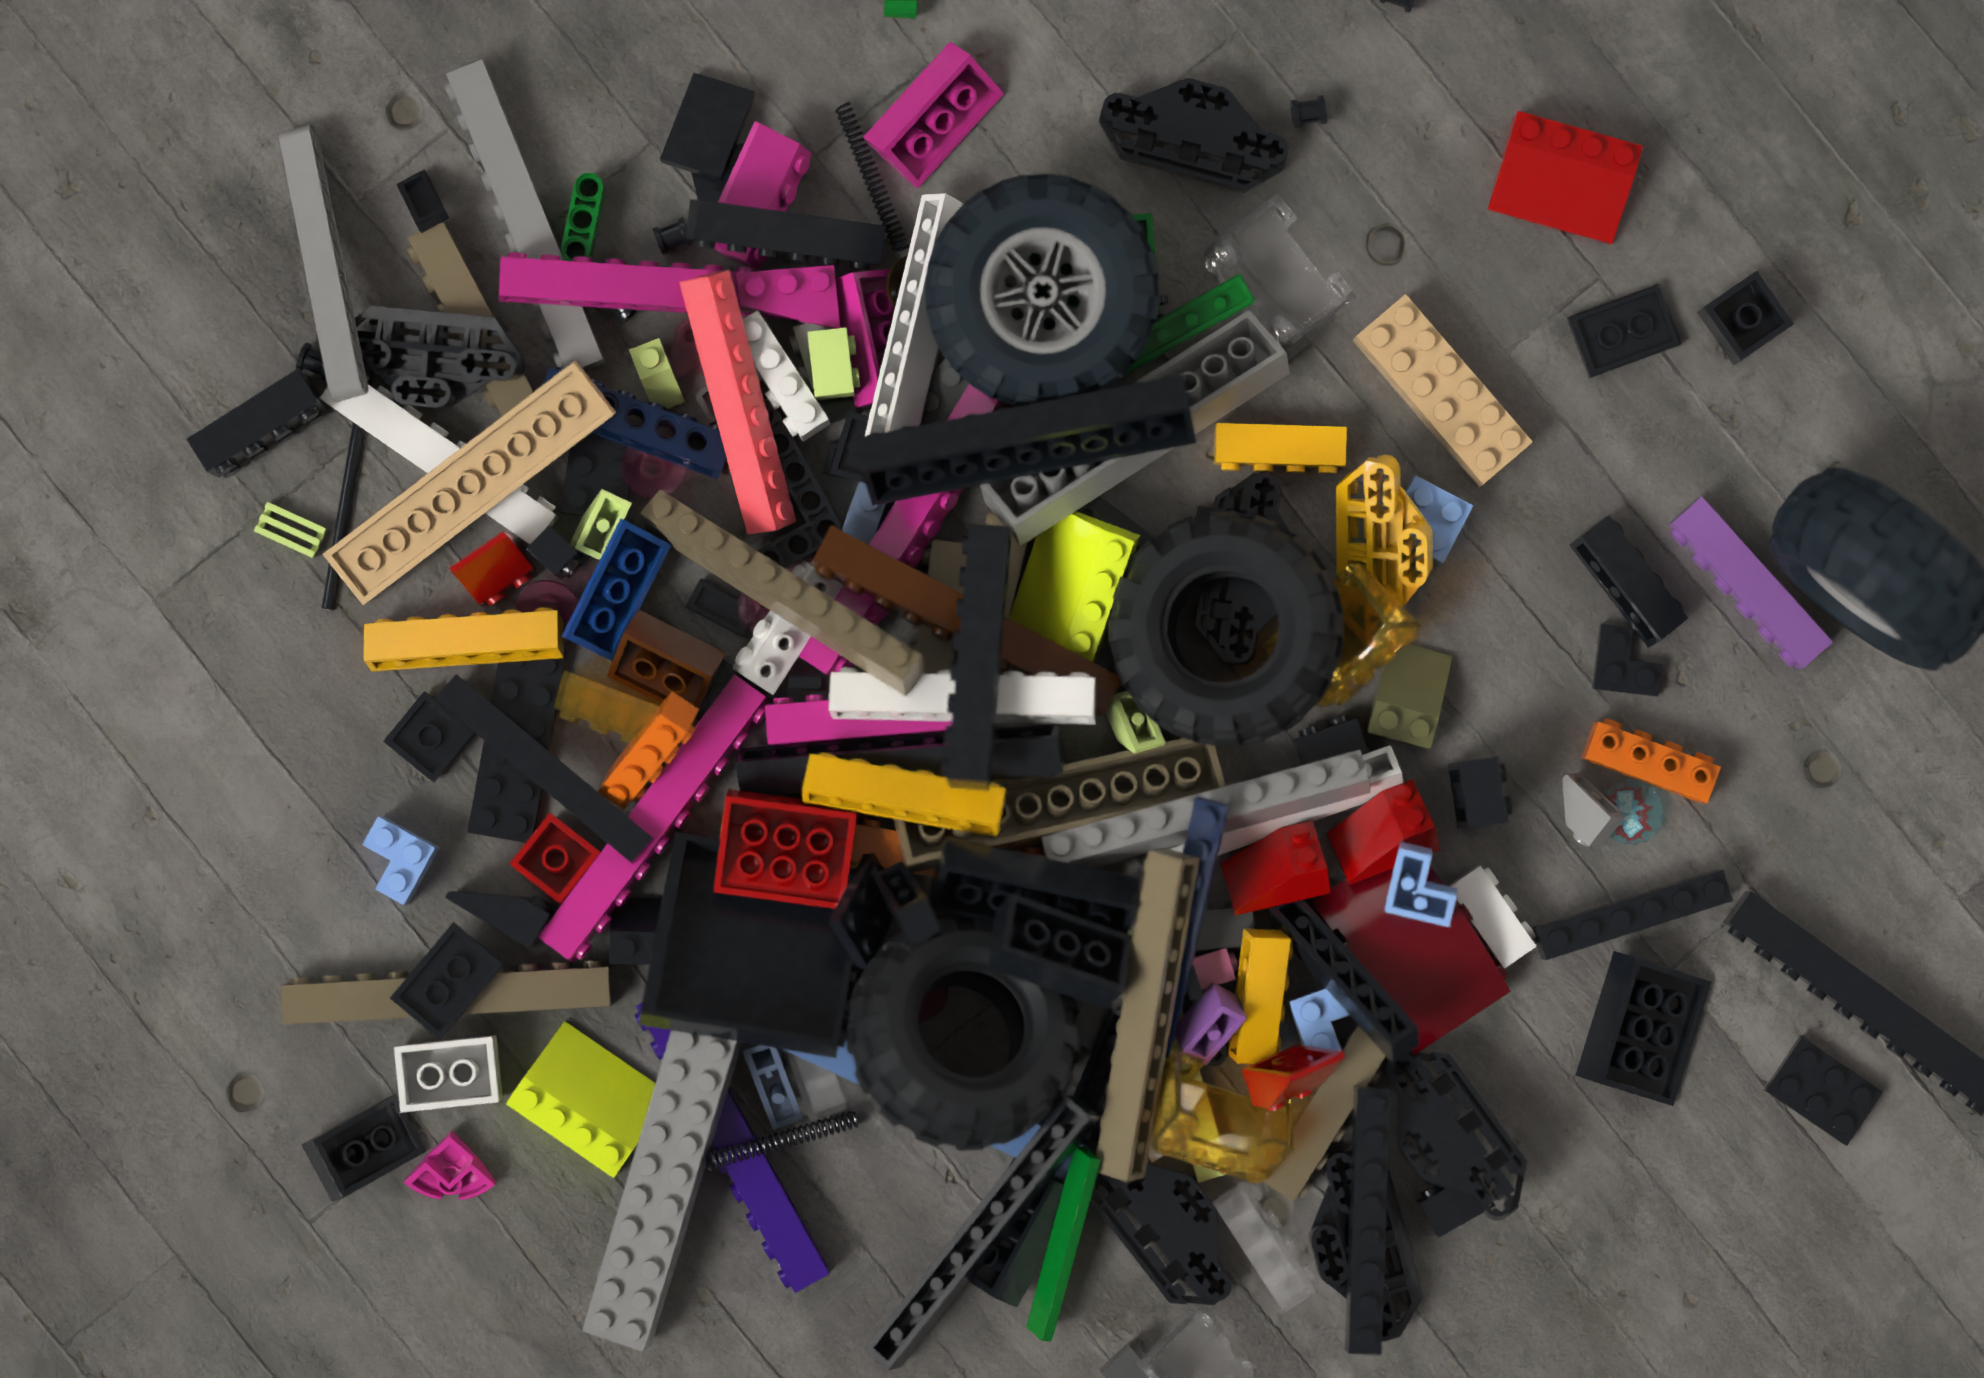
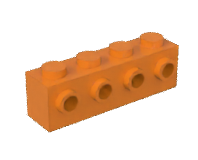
[597,691,699,810]
[1580,718,1721,804]

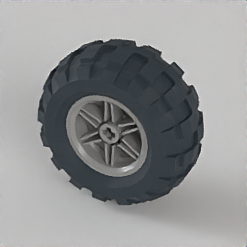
[925,173,1160,406]
[1768,467,1984,671]

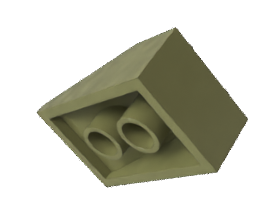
[1364,640,1453,750]

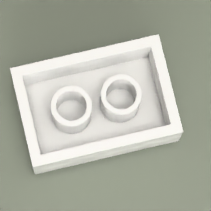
[394,1035,503,1113]

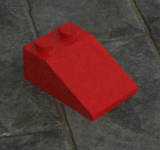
[449,531,536,607]
[1327,779,1441,885]
[1220,820,1331,916]
[1242,1045,1345,1111]

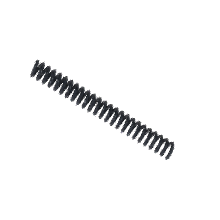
[835,102,910,252]
[706,1111,858,1172]

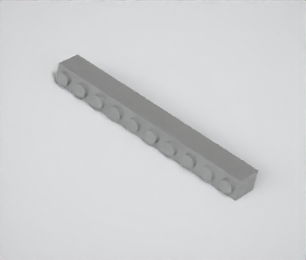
[444,59,606,371]
[1042,750,1371,868]

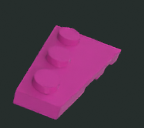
[736,265,840,329]

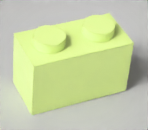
[807,327,860,400]

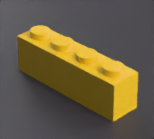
[1214,423,1347,474]
[1228,928,1293,1064]

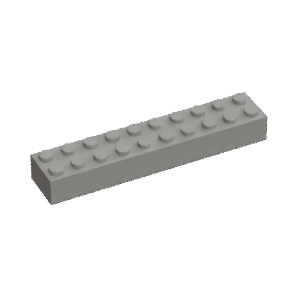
[980,310,1290,546]
[582,1030,743,1352]

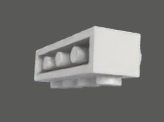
[743,310,830,442]
[732,560,843,695]

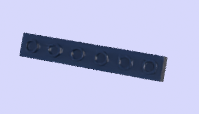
[543,367,727,480]

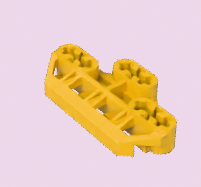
[1336,454,1433,648]

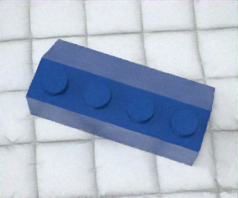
[562,519,671,661]

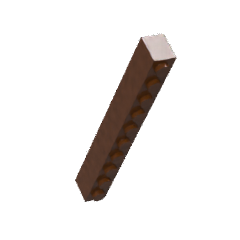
[810,525,1121,716]

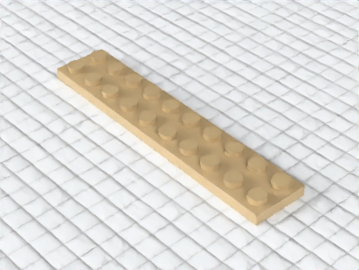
[323,360,616,605]

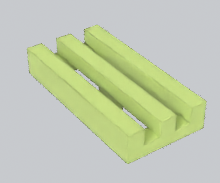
[254,502,328,558]

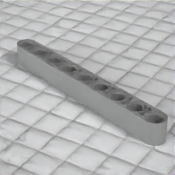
[279,124,368,402]

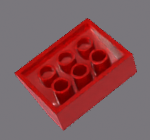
[1487,111,1643,245]
[713,789,858,909]

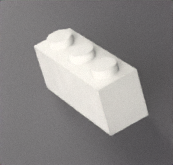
[1448,865,1536,969]

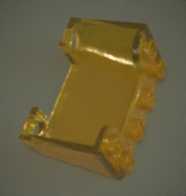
[1263,563,1421,707]
[1151,1050,1294,1183]

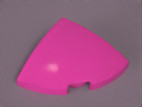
[403,1130,496,1200]

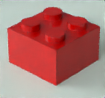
[509,813,601,905]

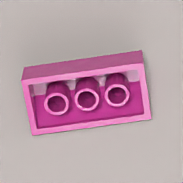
[863,42,1004,189]
[714,121,812,271]
[835,269,895,408]

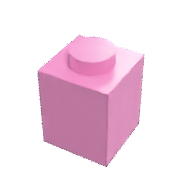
[1192,948,1238,990]

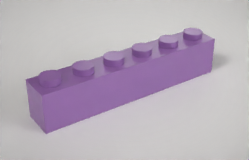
[1668,497,1833,669]

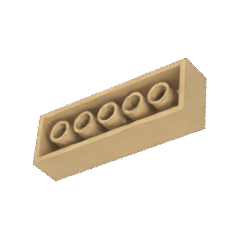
[1353,294,1533,487]

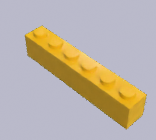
[364,607,564,672]
[802,753,1006,837]

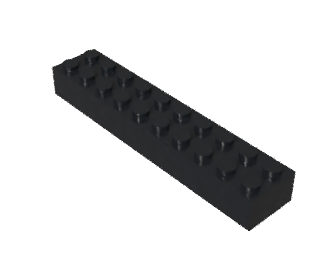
[857,374,1196,506]

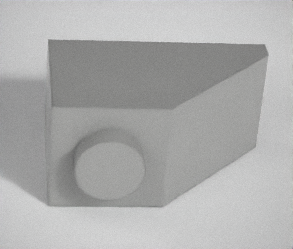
[1562,773,1626,847]

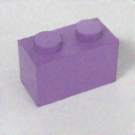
[1176,982,1247,1065]

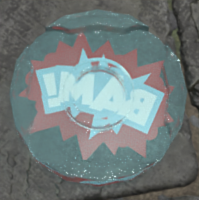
[1603,780,1664,845]

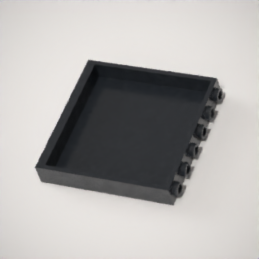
[639,832,859,1058]

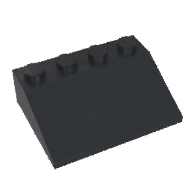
[1575,951,1711,1106]

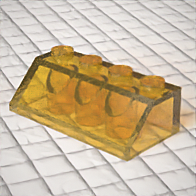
[554,670,682,748]

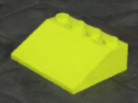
[1009,511,1141,662]
[506,1021,656,1178]

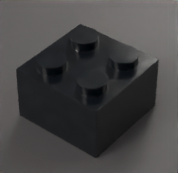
[1697,271,1794,365]

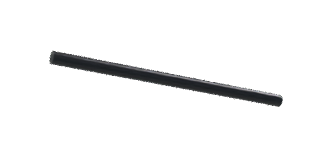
[321,353,377,610]

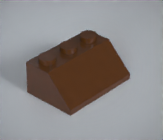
[607,609,726,719]

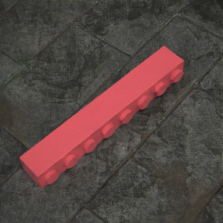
[679,269,796,535]

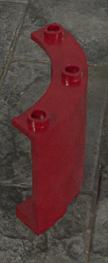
[1311,858,1511,1056]

